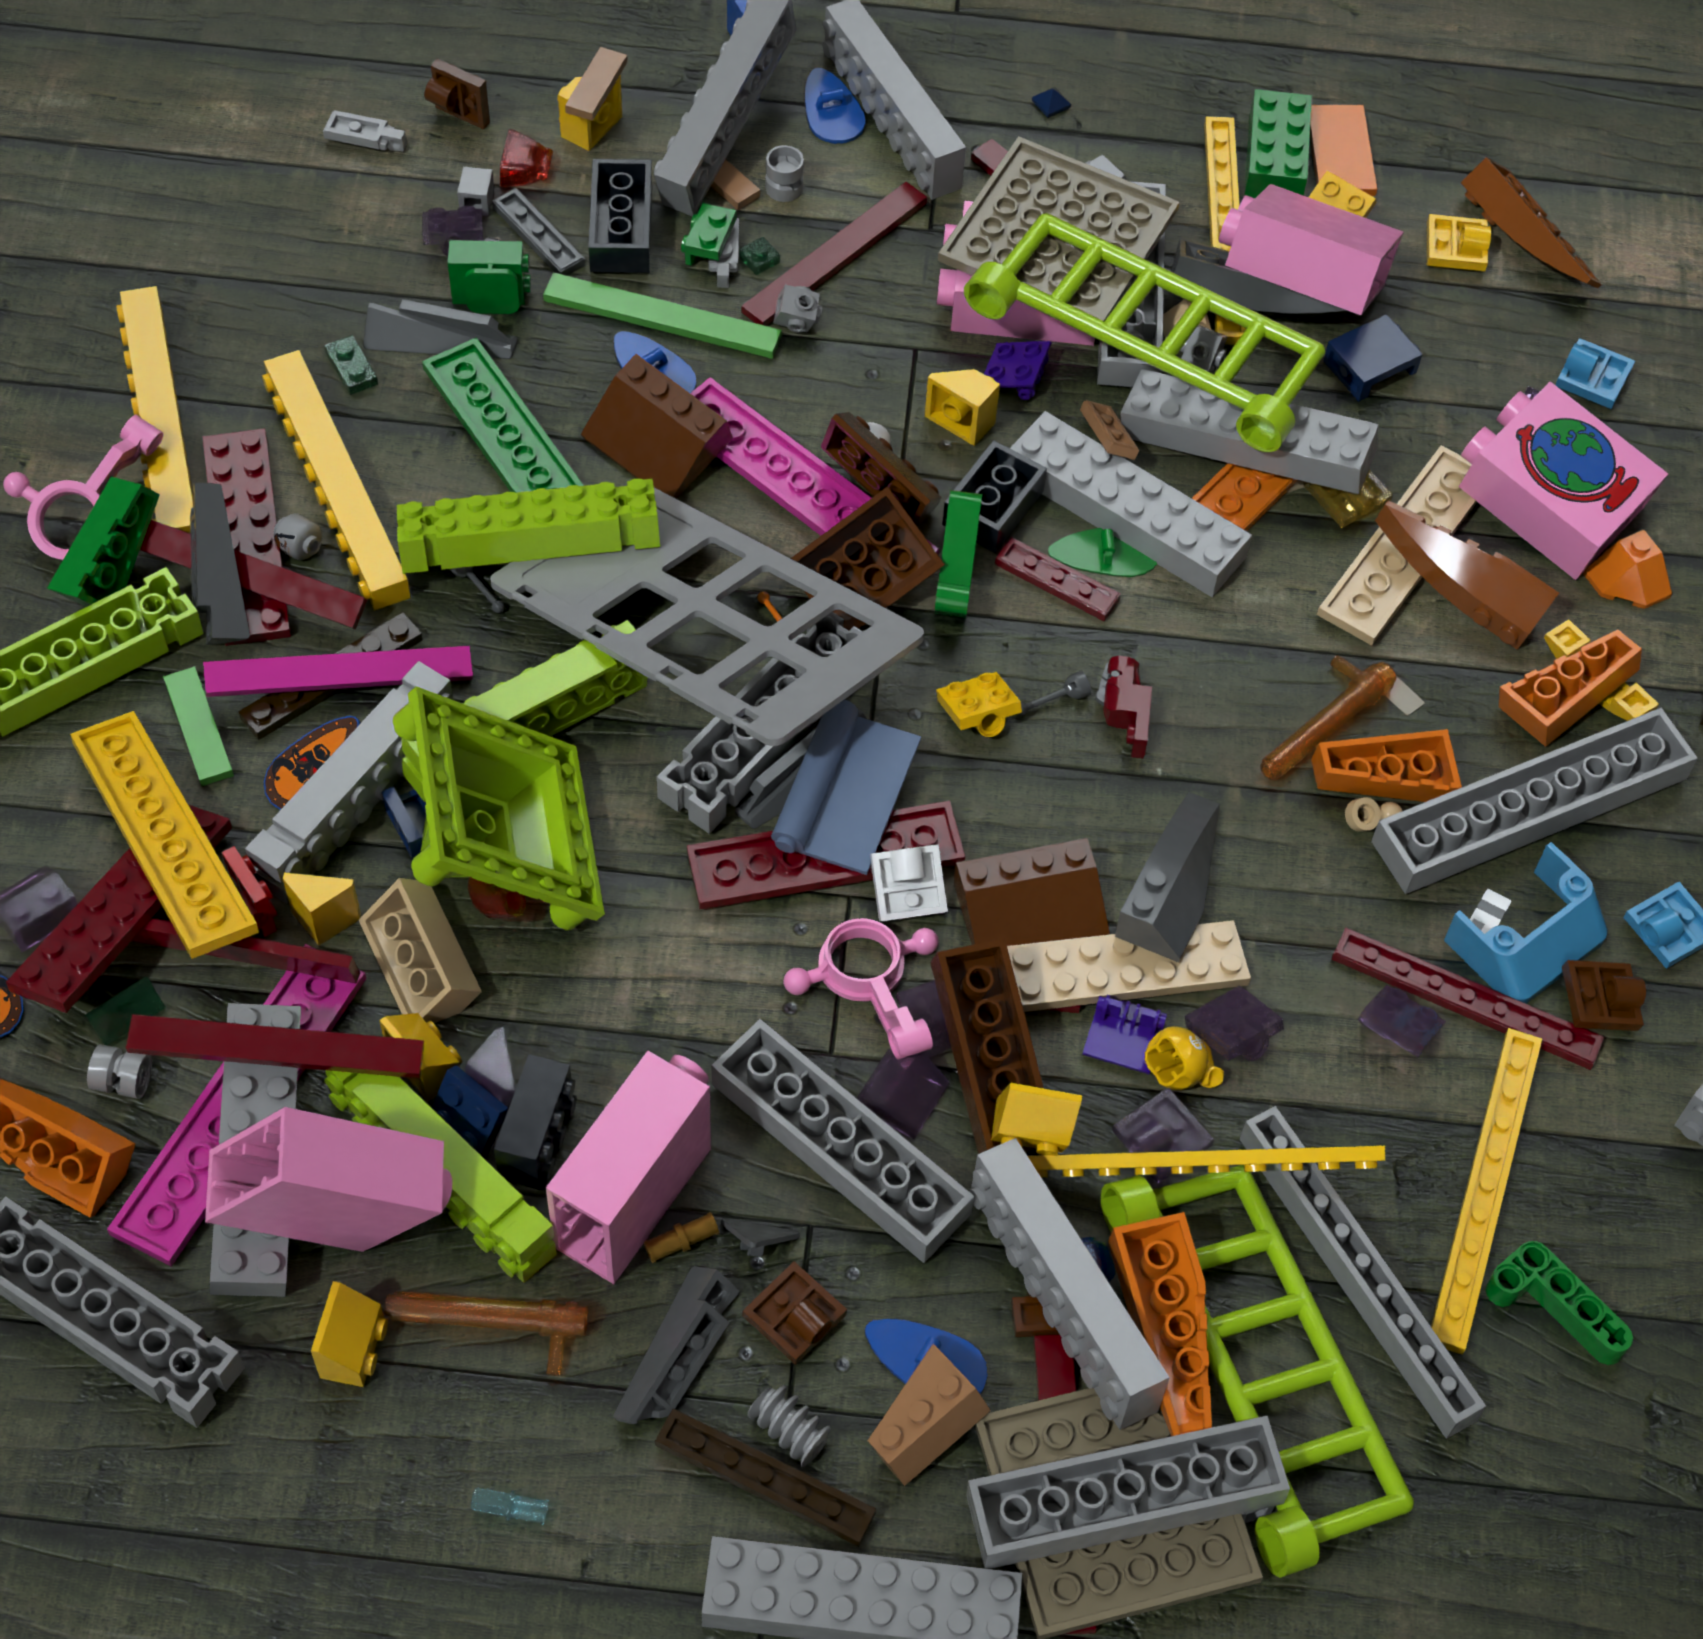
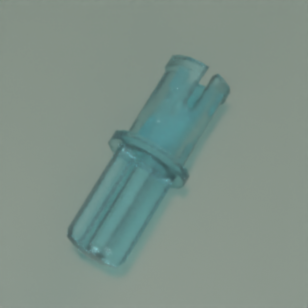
[471,1487,549,1525]

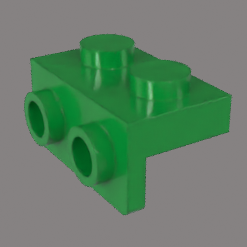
[681,203,737,266]

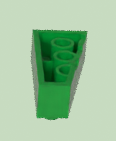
[47,476,160,607]

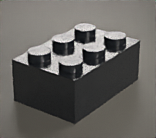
[942,440,1047,553]
[494,1054,577,1190]

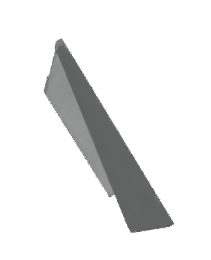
[363,299,518,359]

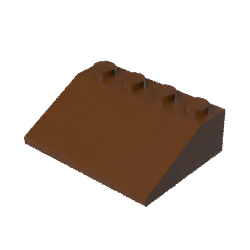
[581,354,733,499]
[820,412,942,527]
[790,487,945,631]
[954,838,1110,946]

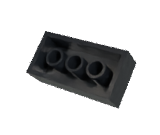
[588,159,652,273]

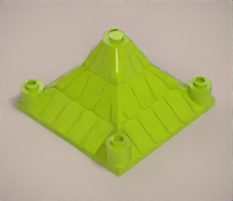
[393,686,605,931]

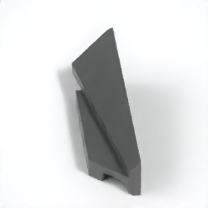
[190,483,250,645]
[735,709,867,829]
[613,1266,740,1424]

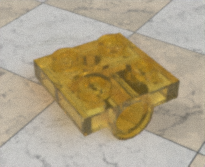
[1304,469,1393,528]

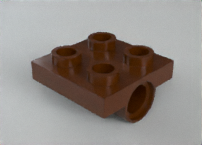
[424,58,490,130]
[1562,960,1646,1031]
[742,1262,847,1365]

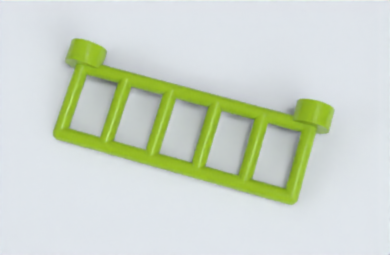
[964,213,1325,452]
[1101,1165,1414,1578]

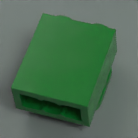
[448,240,531,314]

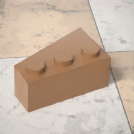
[868,1343,991,1486]

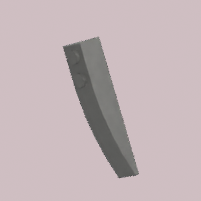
[1171,238,1348,313]
[1115,792,1220,963]

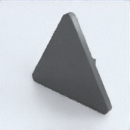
[720,1218,799,1256]

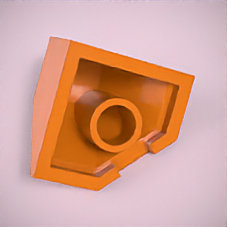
[1583,530,1672,609]

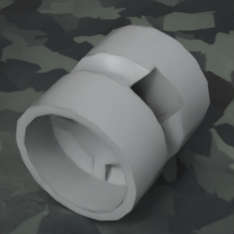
[765,145,804,202]
[87,1044,152,1099]

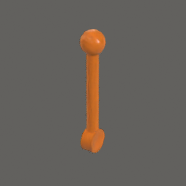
[757,591,782,622]

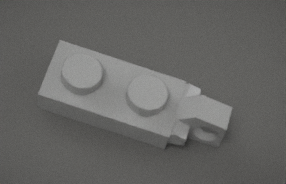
[323,110,407,152]
[709,218,739,288]

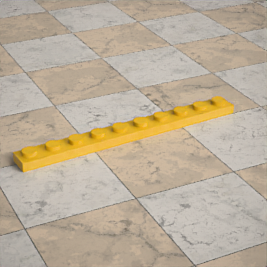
[1204,116,1246,345]
[1431,1028,1542,1355]
[1028,1146,1386,1178]

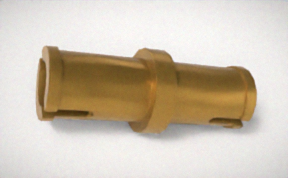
[643,1212,720,1263]

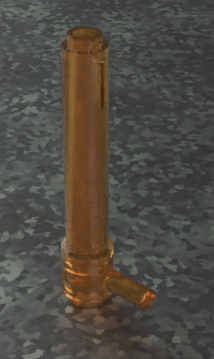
[1260,655,1397,780]
[384,1291,588,1376]

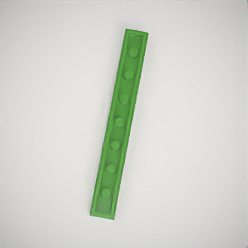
[543,272,782,359]

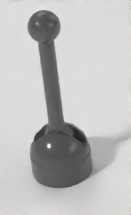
[450,566,505,613]
[1017,671,1091,716]

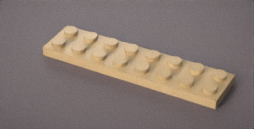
[1317,445,1477,645]
[1007,920,1251,1012]

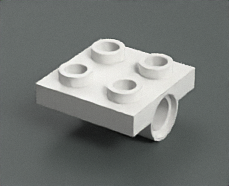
[870,844,948,922]

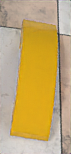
[1544,619,1659,721]

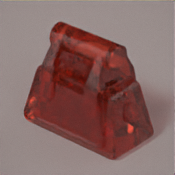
[499,129,553,187]

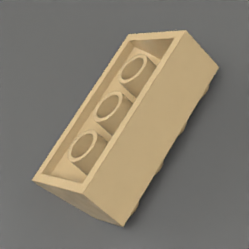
[359,878,482,1023]

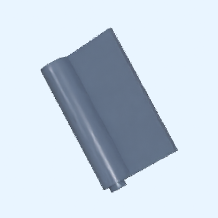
[771,699,921,875]

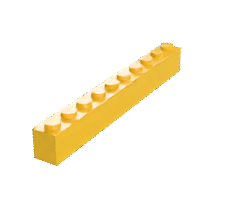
[116,286,194,534]
[262,350,411,611]

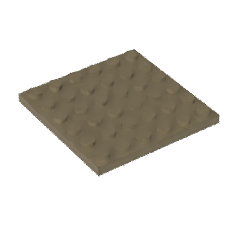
[938,136,1180,321]
[975,1388,1263,1639]

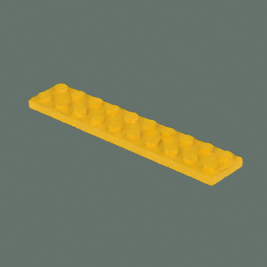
[70,711,259,959]

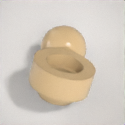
[1345,797,1403,832]

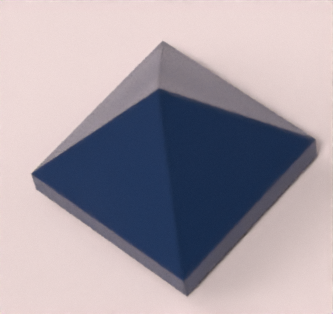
[1032,87,1071,118]

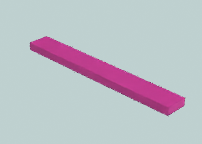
[203,646,473,697]

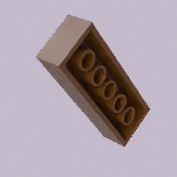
[930,938,1044,1156]

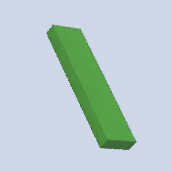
[163,667,234,786]

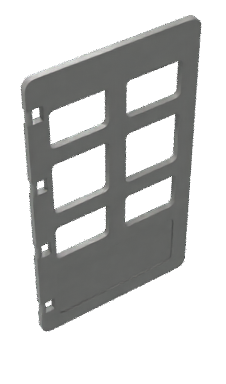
[490,488,924,746]

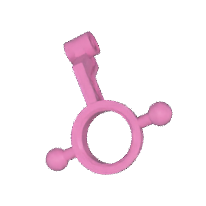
[3,414,164,560]
[783,918,939,1060]

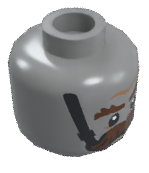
[274,513,322,561]

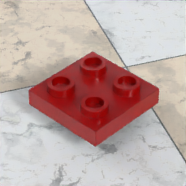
[222,846,277,937]

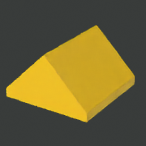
[283,872,361,946]

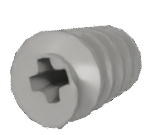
[748,1385,831,1467]

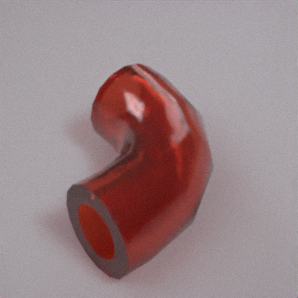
[467,877,526,920]

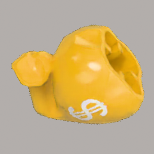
[1145,1026,1224,1090]

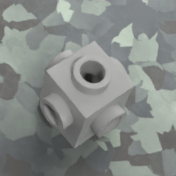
[773,284,822,332]
[1180,325,1228,371]

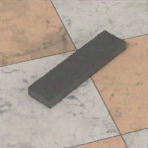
[492,188,585,276]

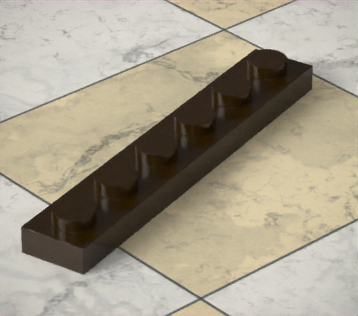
[239,612,423,740]
[655,1409,876,1547]

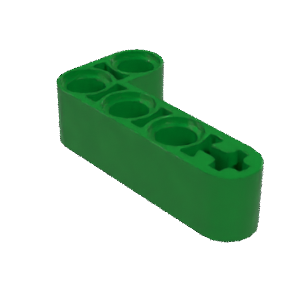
[935,490,982,618]
[1485,1241,1633,1365]

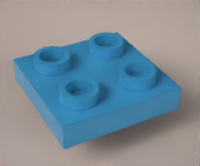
[1556,338,1635,409]
[1623,882,1703,969]

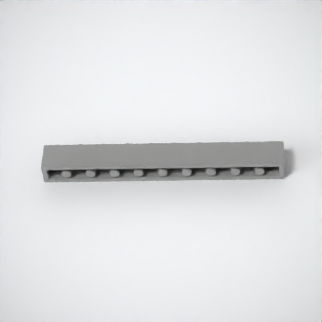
[1240,1106,1486,1439]

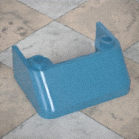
[1444,842,1607,1004]

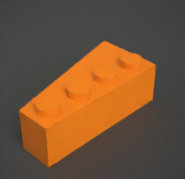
[1499,630,1642,747]
[1311,729,1462,802]

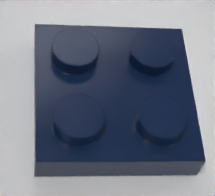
[431,1065,509,1160]

